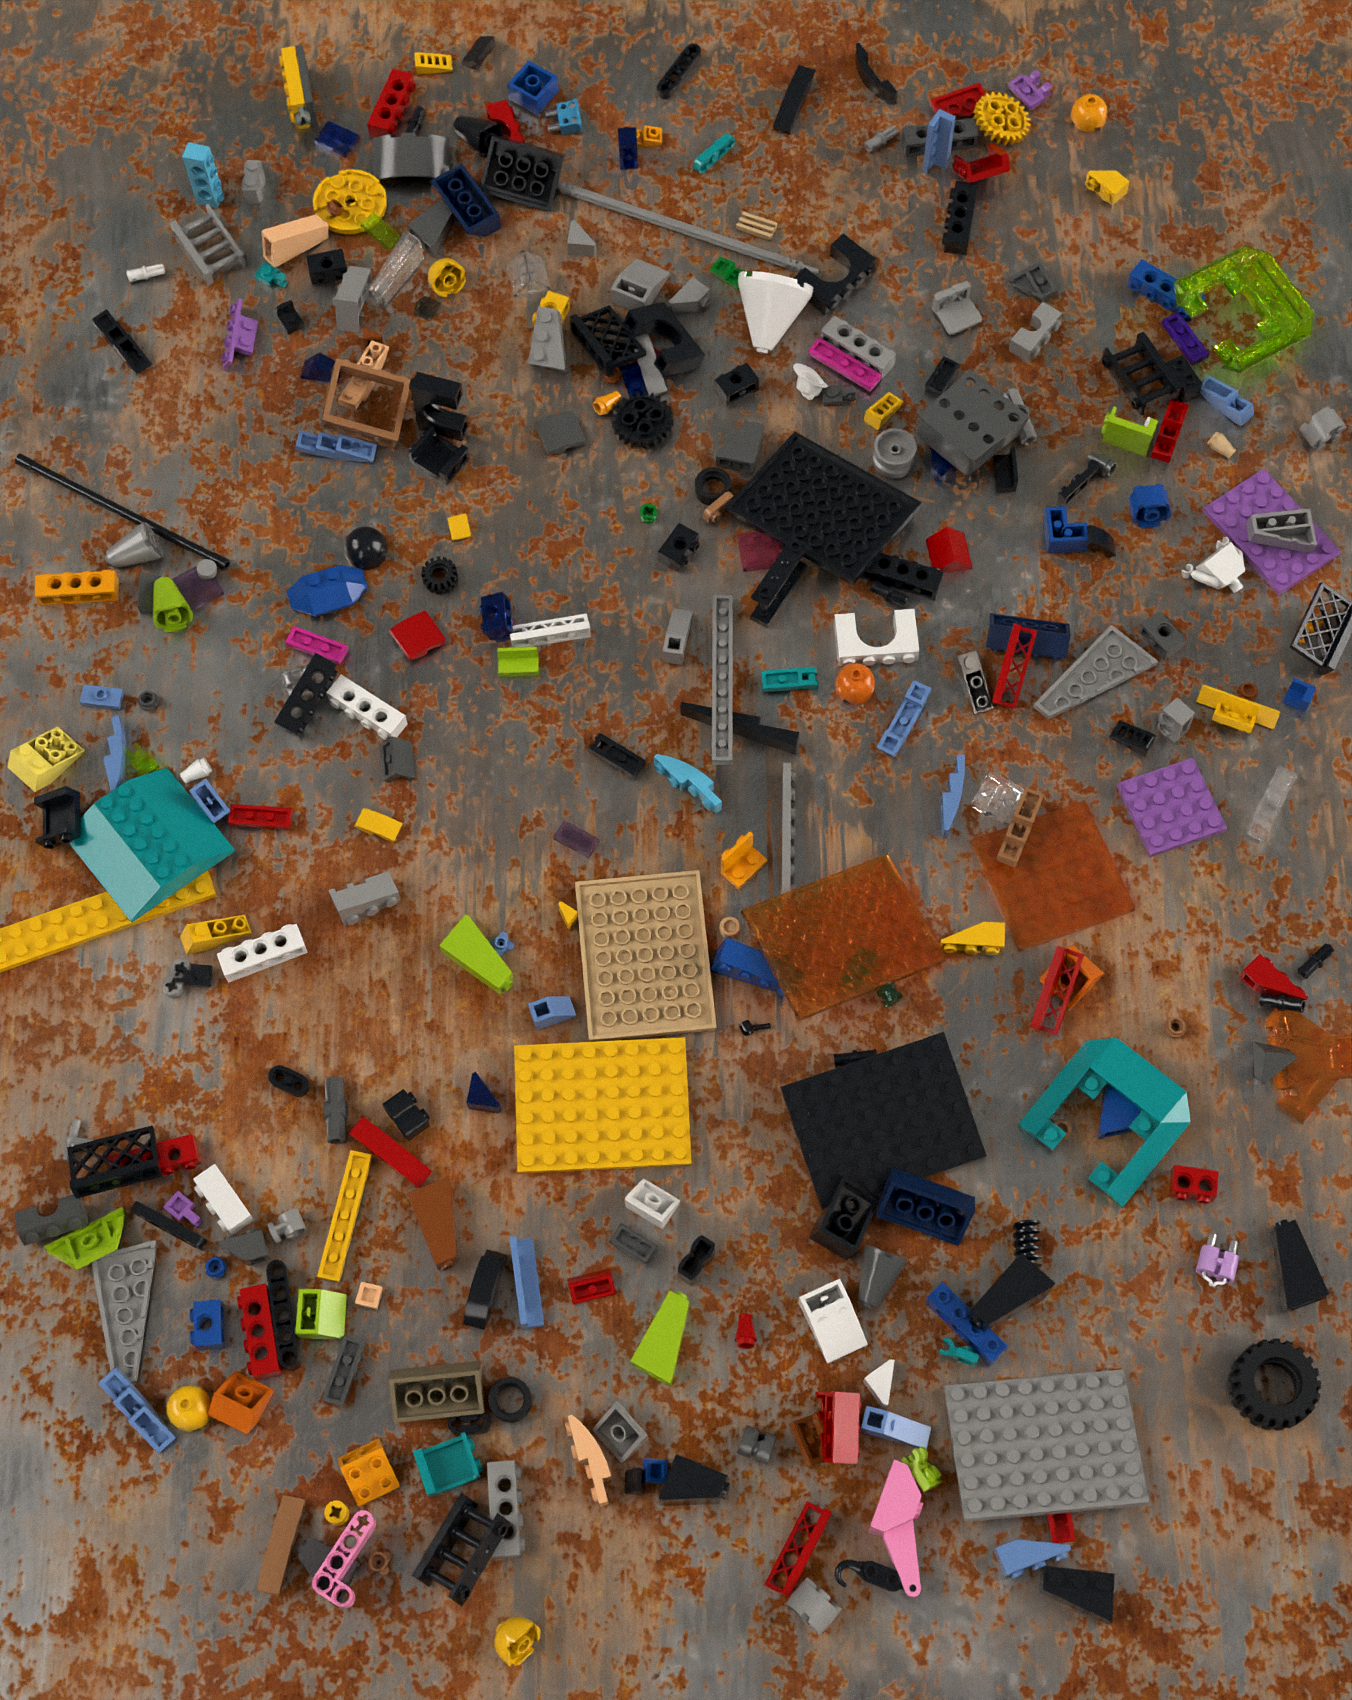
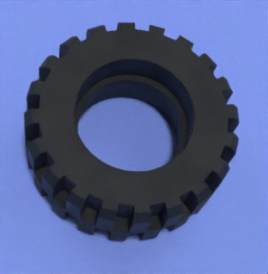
[1228,1338,1321,1431]

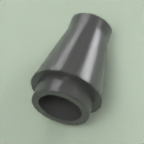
[1087,452,1117,476]

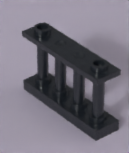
[1101,332,1183,416]
[750,536,809,628]
[412,1493,511,1606]

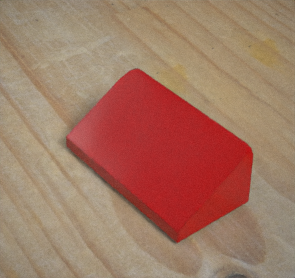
[567,1269,616,1305]

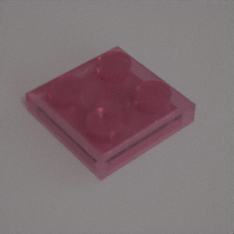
[737,531,780,572]

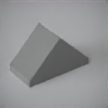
[567,220,597,257]

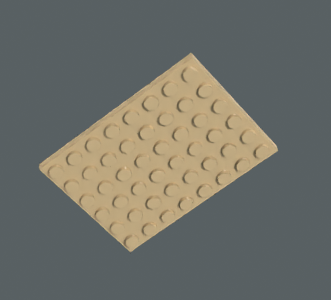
[575,870,717,1042]

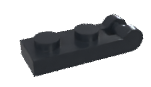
[1057,460,1099,506]
[587,733,645,779]

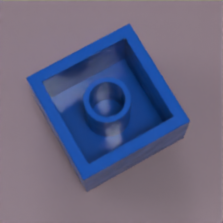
[507,60,559,115]

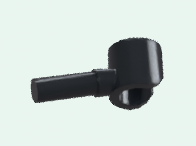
[739,1020,771,1036]

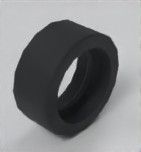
[695,467,731,506]
[488,1377,532,1423]

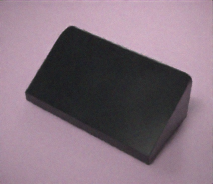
[461,36,495,70]

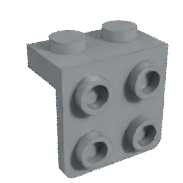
[932,281,982,335]

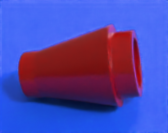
[734,1313,757,1349]

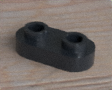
[268,1065,310,1097]

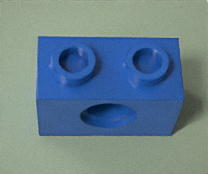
[190,1299,225,1351]

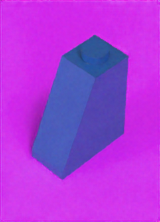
[1097,1084,1140,1139]

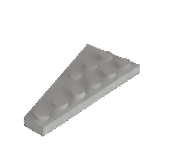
[1033,625,1158,720]
[92,1240,158,1383]

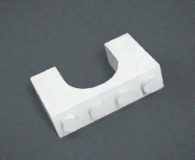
[834,609,920,666]

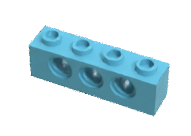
[182,142,224,209]

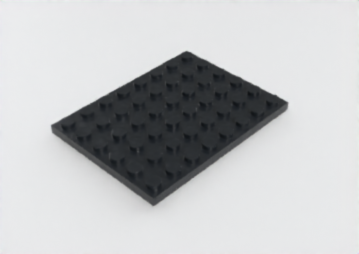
[725,432,922,586]
[780,1032,987,1211]

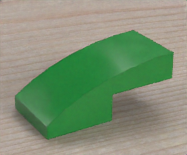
[709,257,752,290]

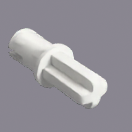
[127,264,165,283]

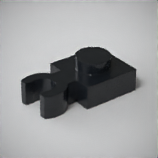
[174,964,212,988]

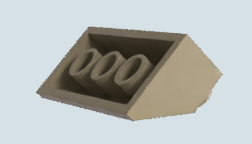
[389,1361,484,1423]

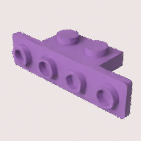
[221,299,258,370]

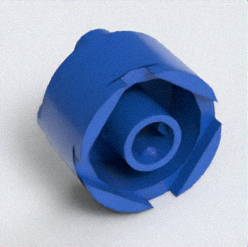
[1128,484,1172,528]

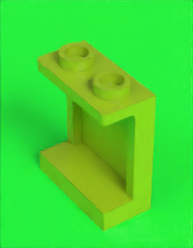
[1101,406,1158,457]

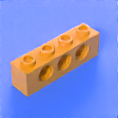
[35,570,119,606]

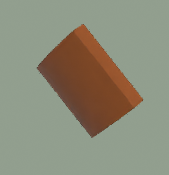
[789,1410,824,1467]

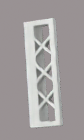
[508,613,591,647]

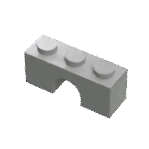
[1009,302,1062,362]

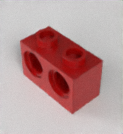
[1169,1165,1219,1204]

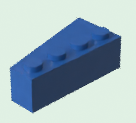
[710,938,805,997]

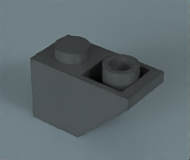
[218,1229,271,1266]

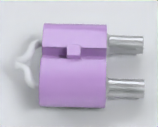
[1196,1233,1239,1287]

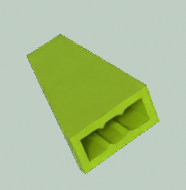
[439,914,513,995]
[630,1291,690,1387]

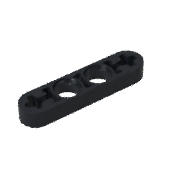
[657,43,701,99]
[130,1201,208,1251]

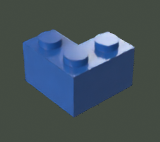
[1043,506,1089,553]

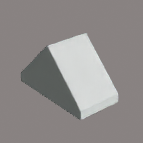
[863,1359,894,1409]

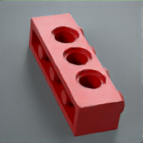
[367,69,416,138]
[107,1134,201,1187]
[237,1283,283,1381]

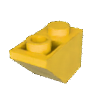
[1085,171,1130,206]

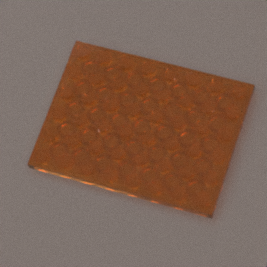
[741,854,947,1021]

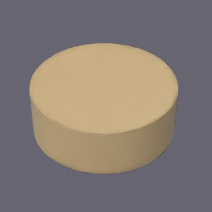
[720,917,740,939]

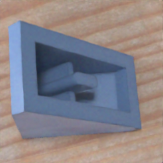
[189,779,231,824]

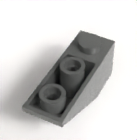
[952,650,994,714]

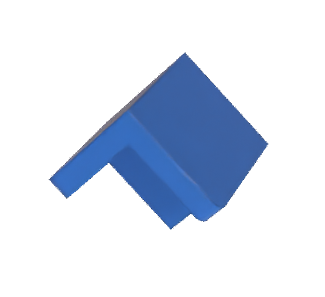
[1283,678,1317,712]

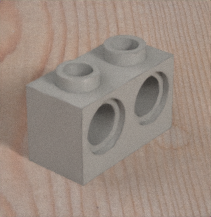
[1156,698,1195,743]

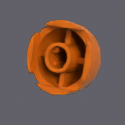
[835,663,876,705]

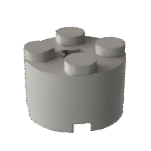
[1299,406,1347,452]
[786,1577,842,1635]

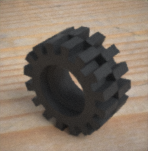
[421,556,458,595]

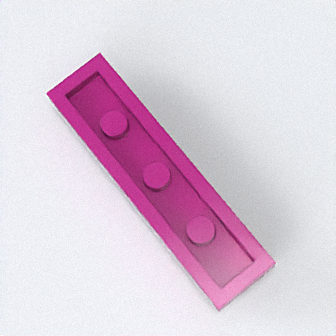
[808,337,882,392]

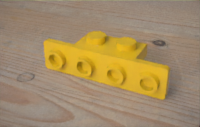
[1196,685,1280,734]

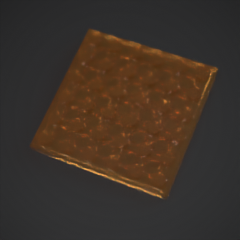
[970,800,1135,952]

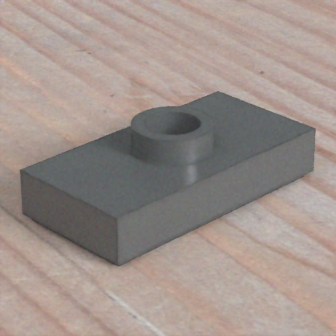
[609,1223,658,1266]

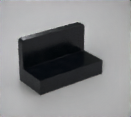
[993,447,1018,493]

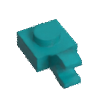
[254,262,289,288]
[939,1338,979,1367]

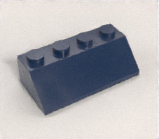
[430,164,502,237]
[986,613,1071,660]
[876,1168,975,1246]

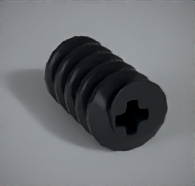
[1013,1219,1042,1268]

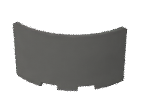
[372,133,449,181]

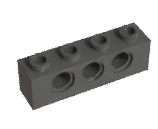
[901,118,979,157]

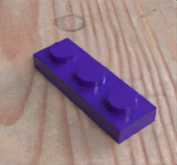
[1161,312,1209,366]

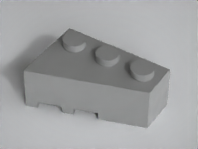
[528,306,568,372]
[1246,508,1317,554]

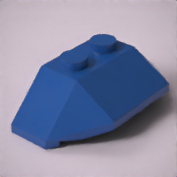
[286,565,368,617]

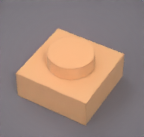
[355,1282,384,1310]

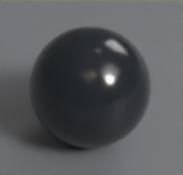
[344,526,388,570]

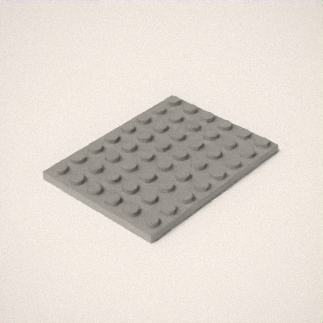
[944,1369,1149,1522]

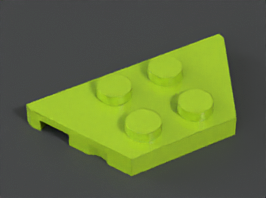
[44,1207,126,1270]

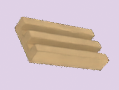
[736,211,777,241]

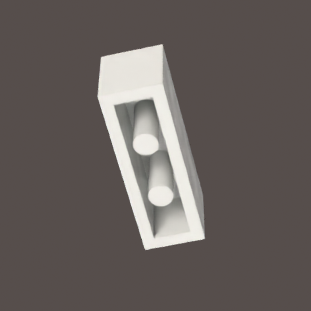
[193,1164,254,1235]

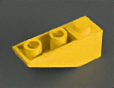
[180,915,252,955]
[939,922,1005,956]

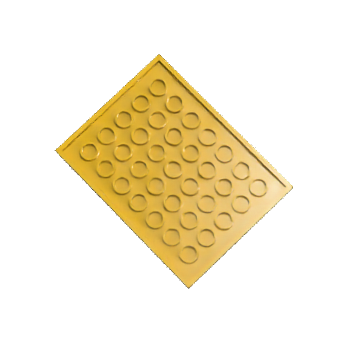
[514,1037,692,1174]

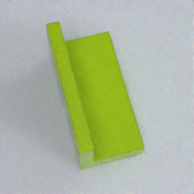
[497,647,539,677]

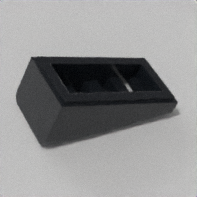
[1109,720,1157,757]

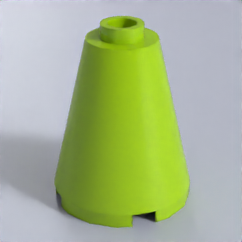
[153,577,193,632]

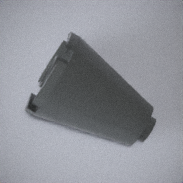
[858,1245,907,1310]

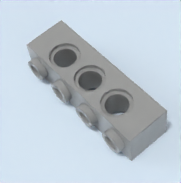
[820,315,896,380]
[487,1460,525,1560]

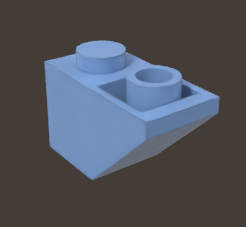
[528,996,577,1031]

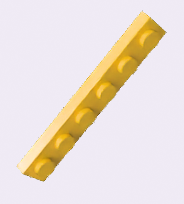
[317,1150,373,1283]

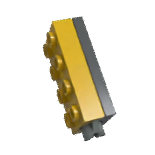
[279,45,318,129]

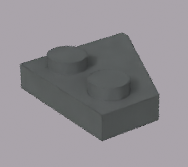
[1008,262,1058,302]

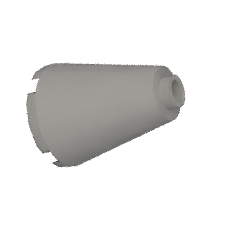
[104,522,163,568]

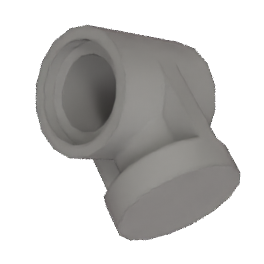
[267,1209,307,1243]

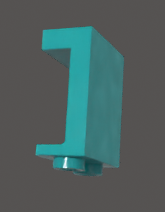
[413,1432,483,1498]

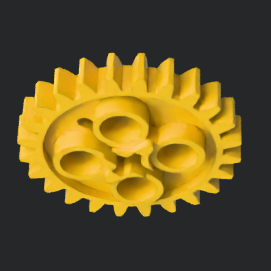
[973,92,1031,145]

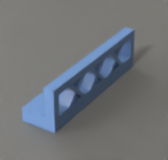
[922,109,956,175]
[509,1236,545,1330]

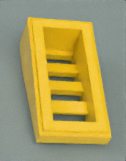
[415,52,453,75]
[864,392,904,430]

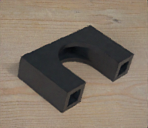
[793,233,876,315]
[623,302,705,377]
[409,372,469,441]

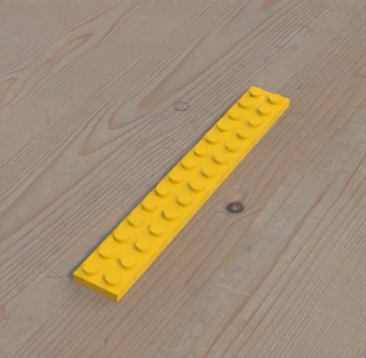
[0,870,217,973]

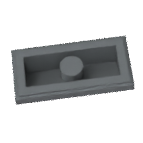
[137,572,162,613]

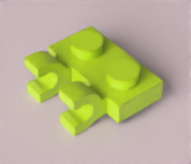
[901,1446,943,1492]

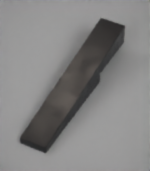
[680,702,799,755]

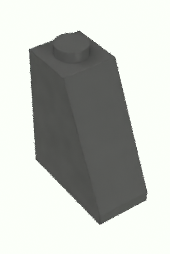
[407,200,455,258]
[716,421,764,474]
[298,1536,361,1607]

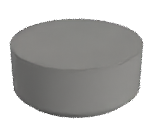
[197,559,217,580]

